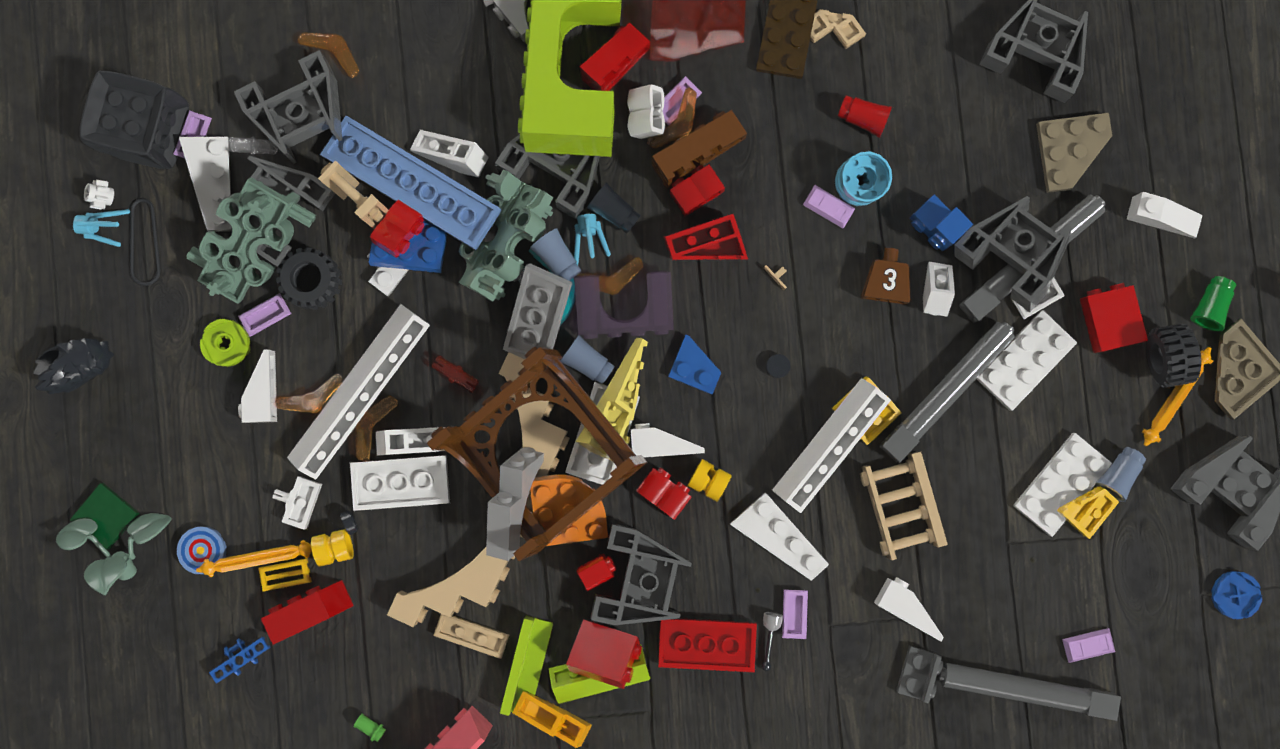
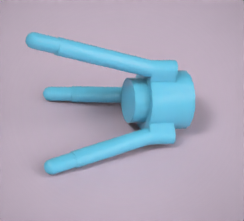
[73,209,130,247]
[574,214,611,265]

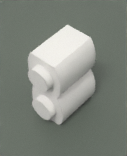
[627,84,665,139]

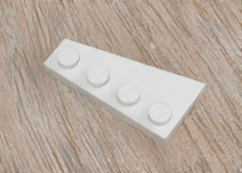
[179,137,232,232]
[730,493,829,581]

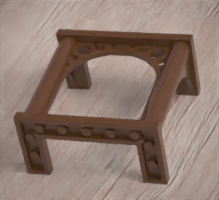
[427,347,647,561]

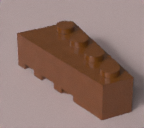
[652,110,747,189]

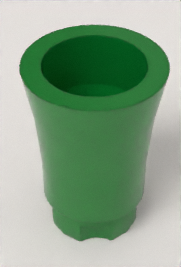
[1190,276,1236,331]

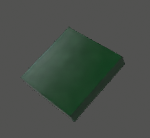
[70,483,139,550]

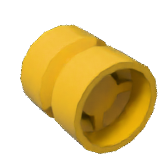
[687,459,732,502]
[311,529,354,567]

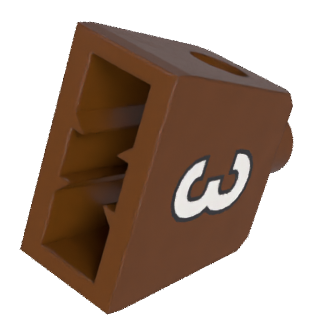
[861,248,910,305]

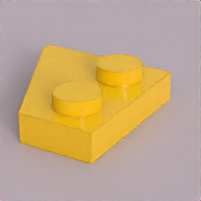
[1057,486,1119,539]

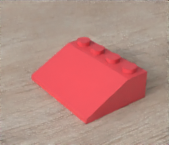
[425,706,493,749]

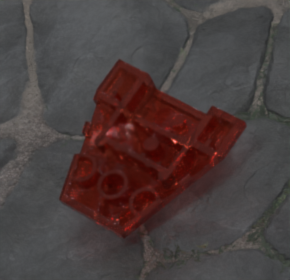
[650,0,746,61]

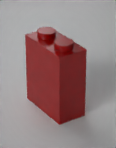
[1080,283,1148,353]
[566,620,642,689]

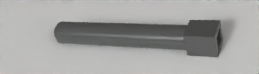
[958,195,1106,323]
[879,322,1015,462]
[937,663,1121,721]

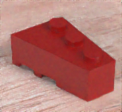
[580,23,650,91]
[664,214,748,260]
[261,580,354,645]

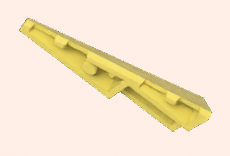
[576,338,648,461]

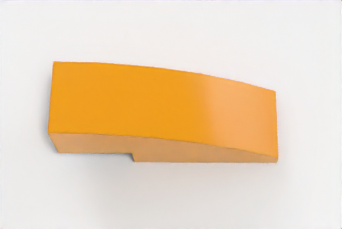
[512,691,592,748]

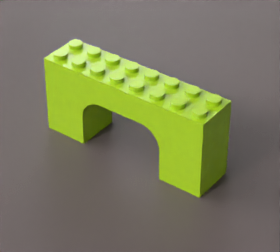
[518,0,622,157]

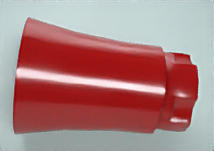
[838,96,892,138]

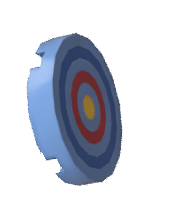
[177,526,227,574]

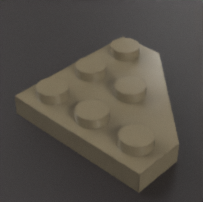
[1036,113,1112,193]
[1215,319,1280,419]

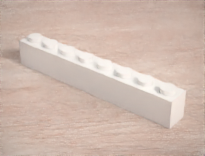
[287,304,430,480]

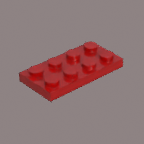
[658,618,757,672]

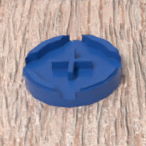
[1212,571,1262,619]

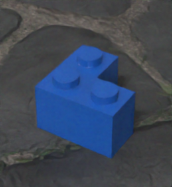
[910,194,973,251]

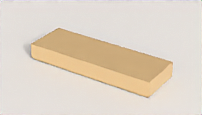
[433,614,510,659]

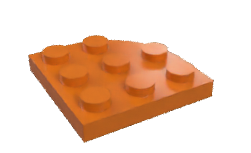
[530,475,608,546]

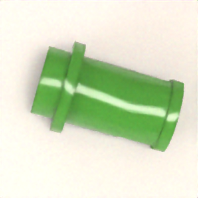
[353,713,386,742]

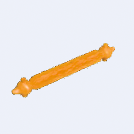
[1142,347,1213,447]
[196,540,312,577]

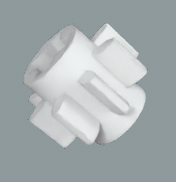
[84,180,114,210]

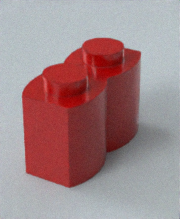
[670,164,725,217]
[370,200,424,258]
[636,467,692,520]
[577,553,616,591]

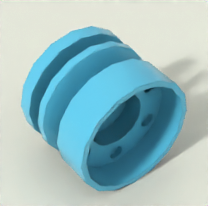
[835,151,892,206]

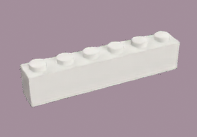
[773,378,891,513]

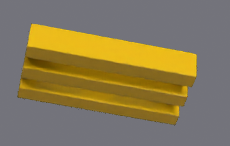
[259,558,312,591]

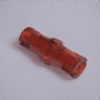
[432,355,480,393]

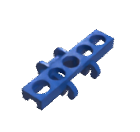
[209,636,271,683]

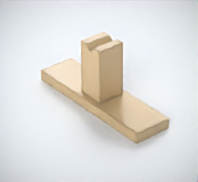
[764,265,787,290]

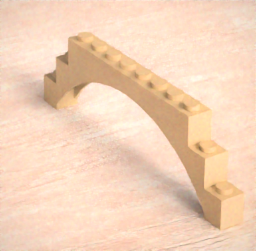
[387,352,570,627]

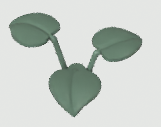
[56,513,172,595]

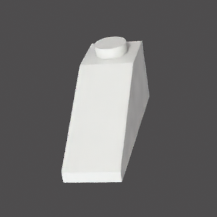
[410,130,488,177]
[1127,192,1202,238]
[238,350,277,423]
[631,423,705,457]
[376,427,445,455]
[874,577,944,642]

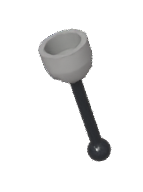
[762,612,783,671]

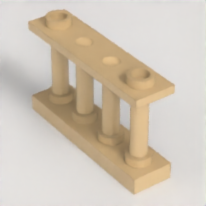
[318,161,389,229]
[860,452,948,560]

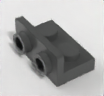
[896,645,943,703]

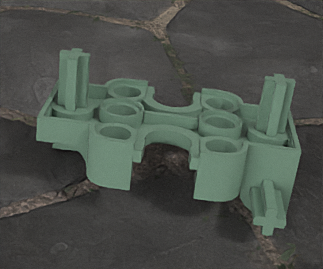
[459,170,553,301]
[187,177,316,304]

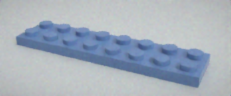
[320,116,502,250]

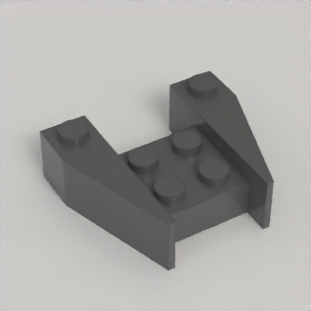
[979,0,1088,103]
[234,50,343,164]
[495,134,600,219]
[217,156,336,269]
[954,196,1072,312]
[1170,436,1280,551]
[590,523,692,625]

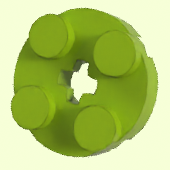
[200,319,250,367]

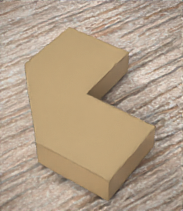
[810,9,866,49]

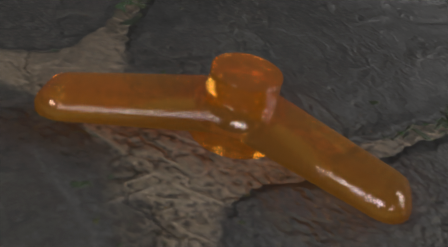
[298,33,359,78]
[647,88,697,148]
[574,257,643,295]
[275,374,342,413]
[355,396,398,462]

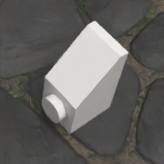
[923,262,955,316]

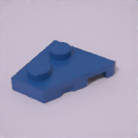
[669,335,721,395]

